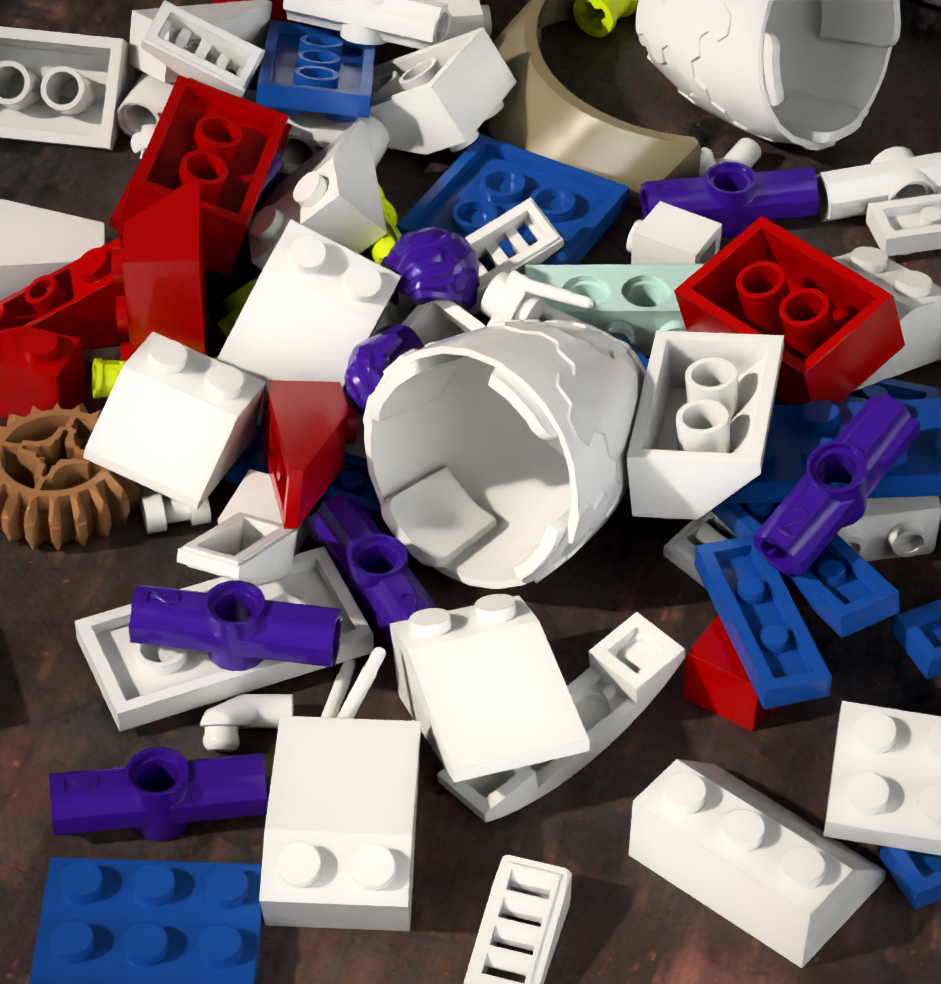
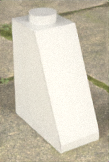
[0,199,106,301]

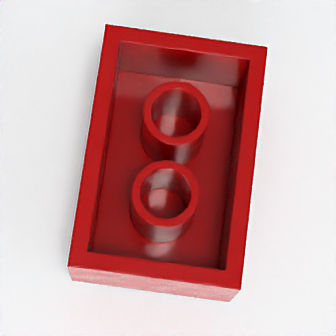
[674,215,905,405]

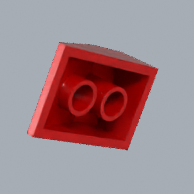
[116,75,289,276]

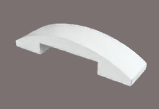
[437,612,685,823]

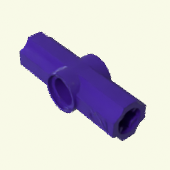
[640,161,819,238]
[753,394,920,576]
[308,493,438,649]
[129,580,342,671]
[49,747,268,841]

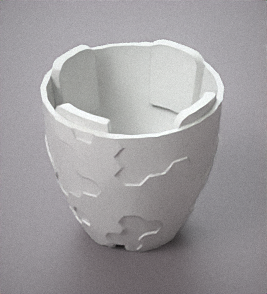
[636,0,901,151]
[363,319,647,589]

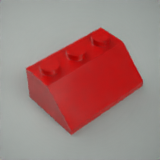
[111,181,210,361]

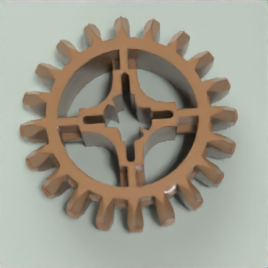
[0,401,141,552]

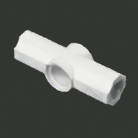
[283,0,452,49]
[815,147,941,222]

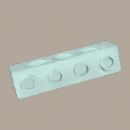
[524,264,704,356]

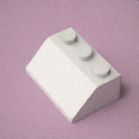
[0,26,135,150]
[627,330,784,520]
[628,759,886,968]

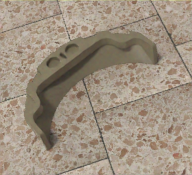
[481,0,701,207]

